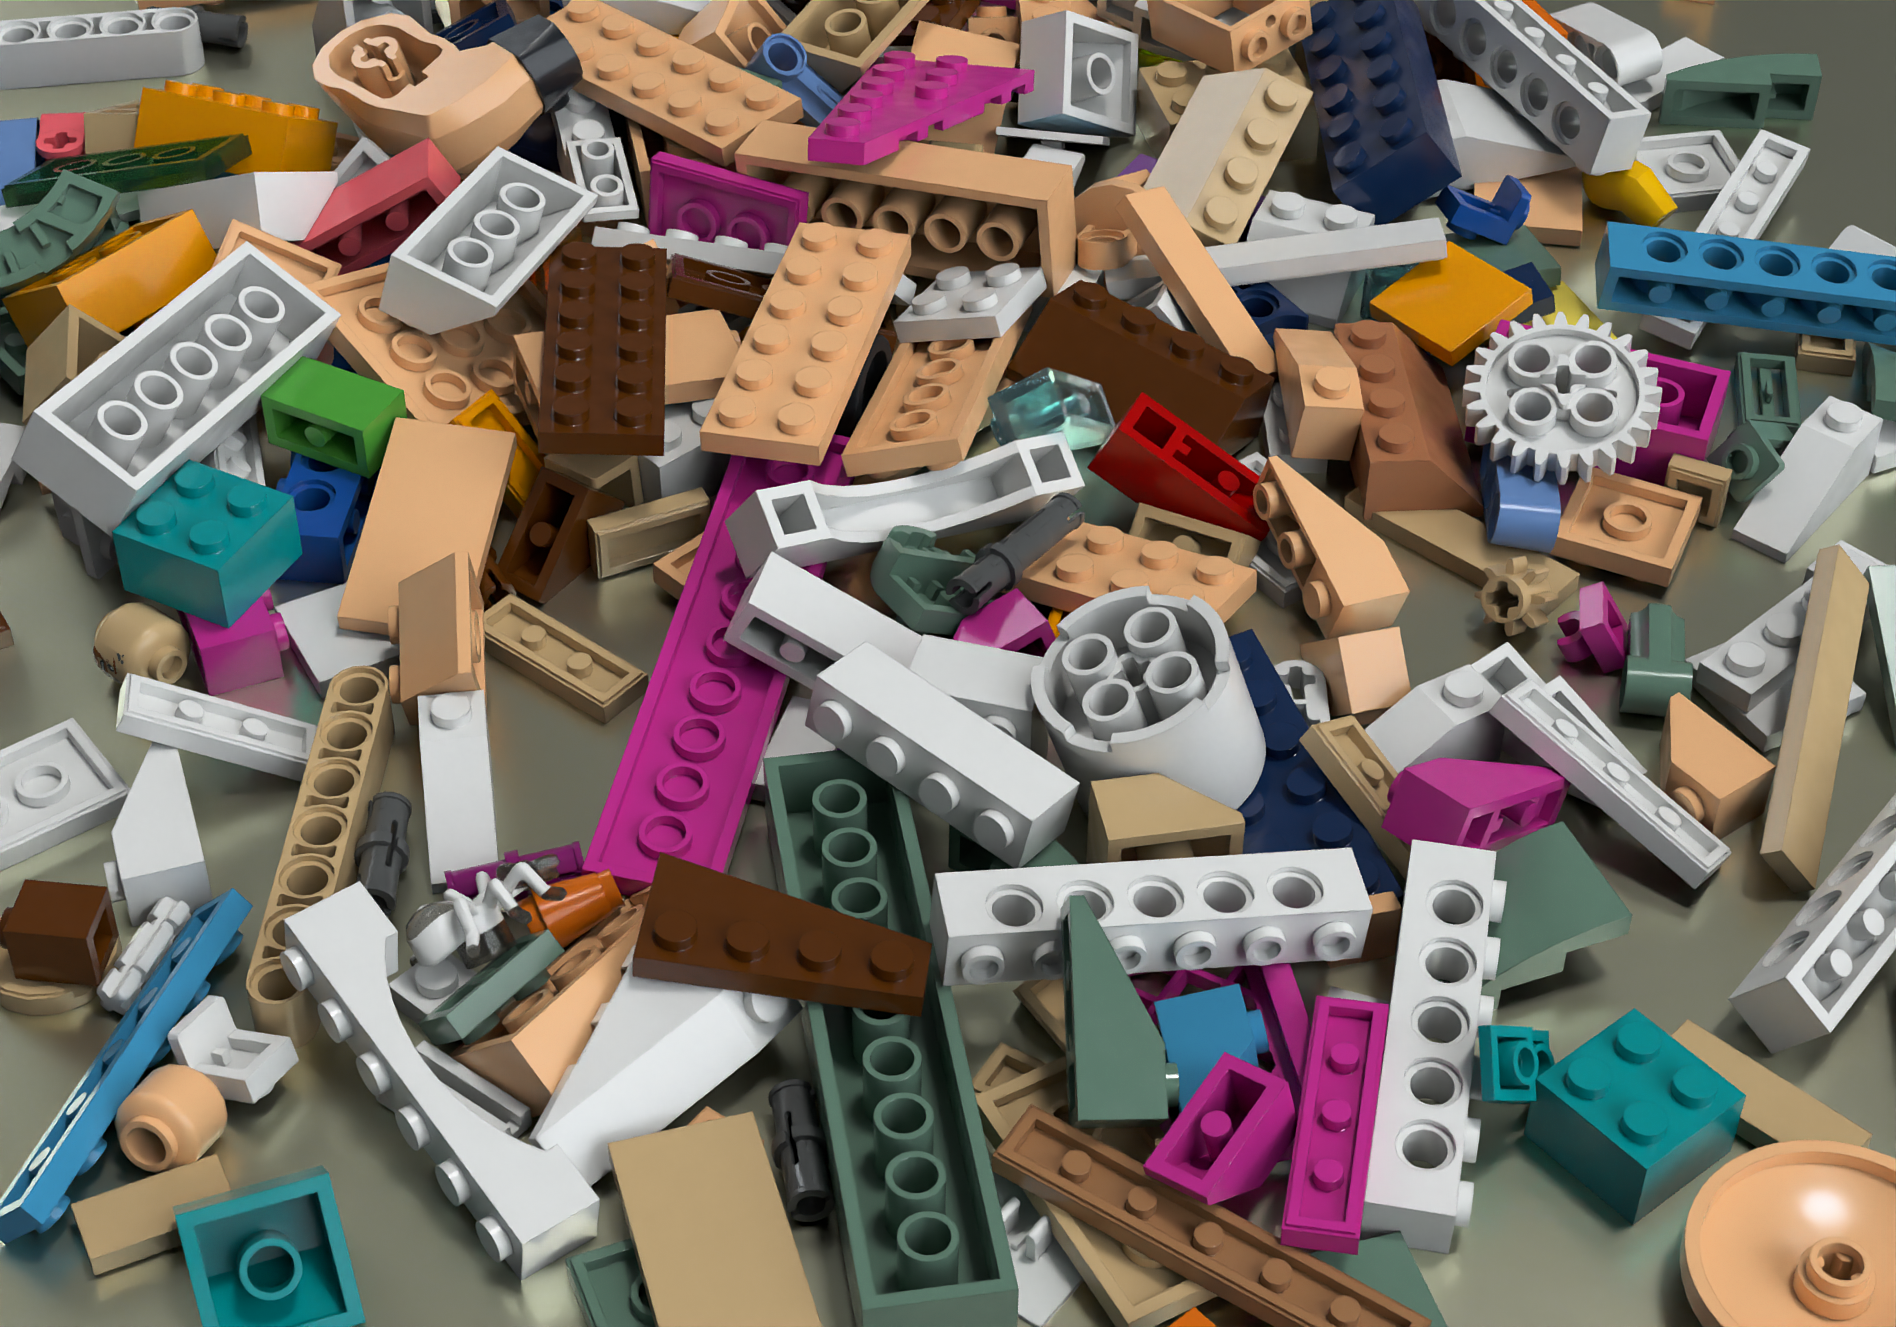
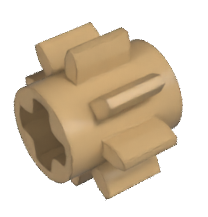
[1474,555,1558,636]

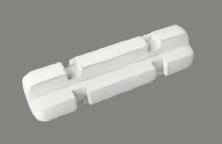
[97,897,191,1015]

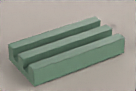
[1734,352,1802,436]

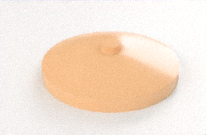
[1680,1140,1896,1327]

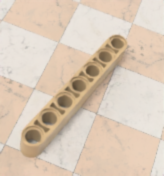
[246,665,395,1049]

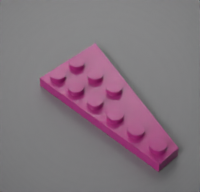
[808,51,1035,165]

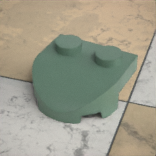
[870,525,993,637]

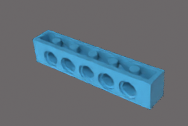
[1595,221,1896,346]

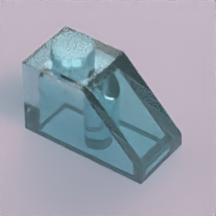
[987,367,1115,451]

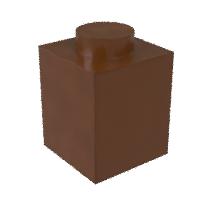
[0,879,119,986]

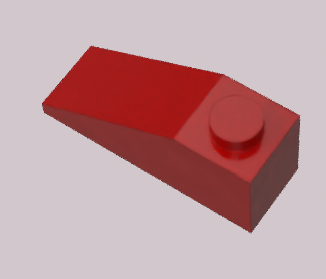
[1087,392,1270,541]

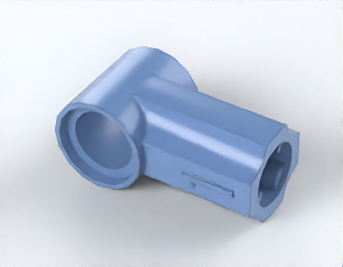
[745,33,844,128]

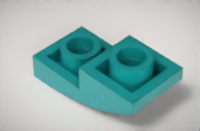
[1478,1025,1555,1104]

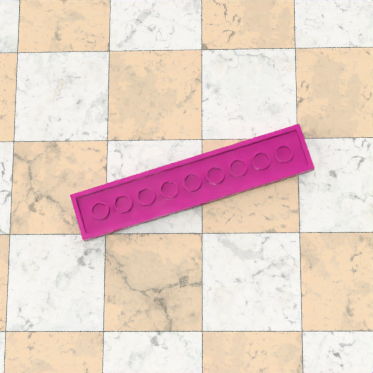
[582,435,855,896]

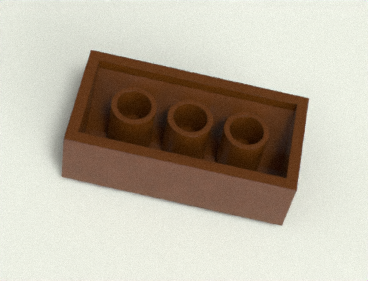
[1005,280,1275,456]

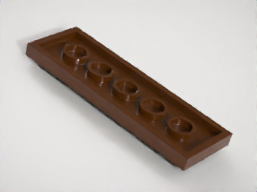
[538,242,667,456]

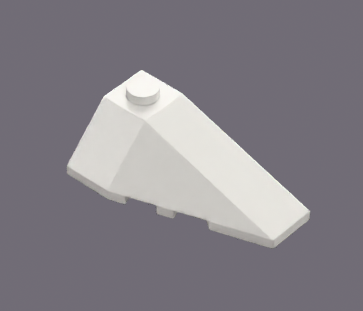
[528,944,804,1187]

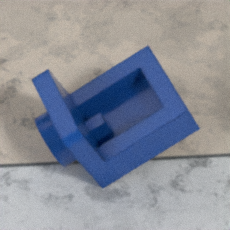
[1435,175,1531,245]

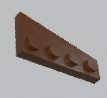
[633,852,932,1017]

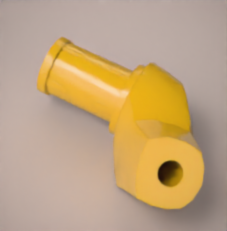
[1582,160,1678,227]

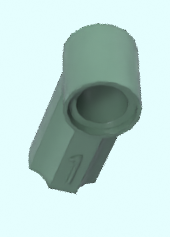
[1619,603,1693,717]

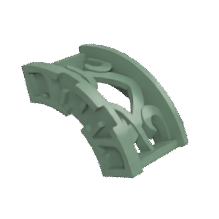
[0,169,129,308]

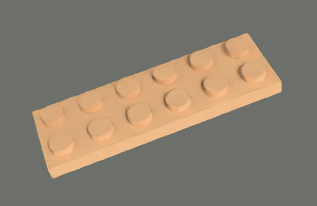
[546,0,804,167]
[699,222,912,466]
[841,304,1033,479]

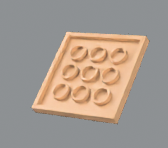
[304,262,547,427]

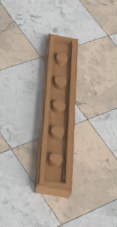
[991,1104,1432,1327]

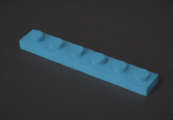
[0,888,253,1244]

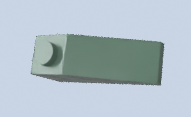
[1060,895,1179,1129]

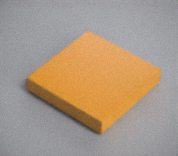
[1369,241,1533,366]

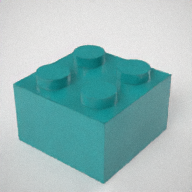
[112,459,303,629]
[1524,1008,1746,1225]

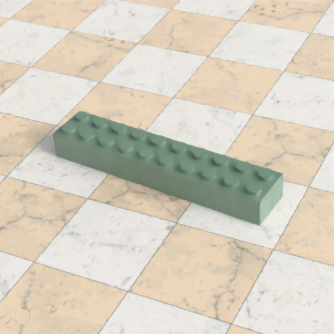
[763,750,1019,1327]

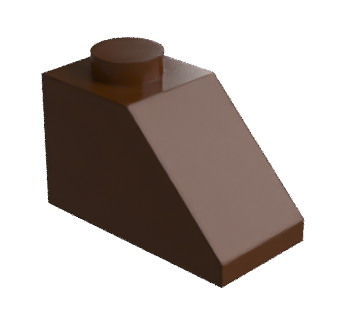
[498,466,625,604]

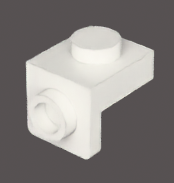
[168,995,299,1104]

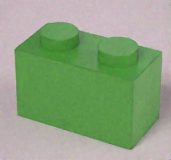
[261,356,408,478]

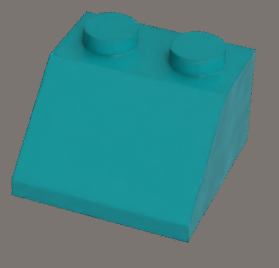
[172,1165,366,1327]

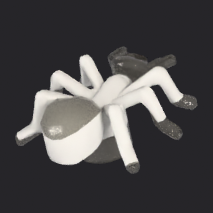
[406,854,567,969]

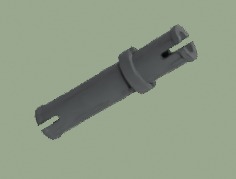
[945,492,1085,615]

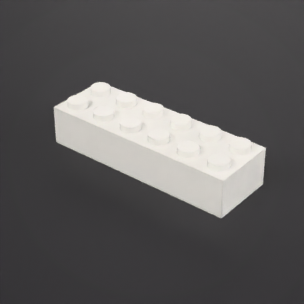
[11,241,341,538]

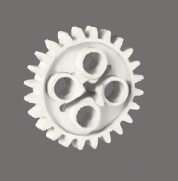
[1462,312,1662,485]

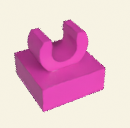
[1557,581,1628,673]

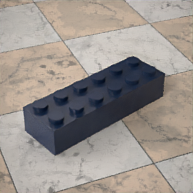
[1302,0,1462,226]

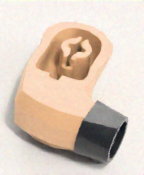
[312,13,583,174]

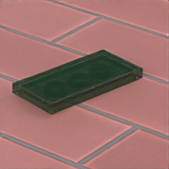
[1,133,252,208]

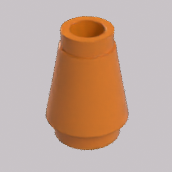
[517,868,626,948]

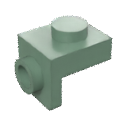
[1706,420,1794,502]

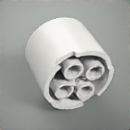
[1031,586,1266,818]

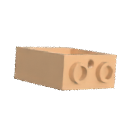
[1147,0,1313,73]

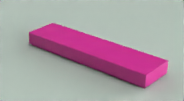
[1281,995,1389,1255]

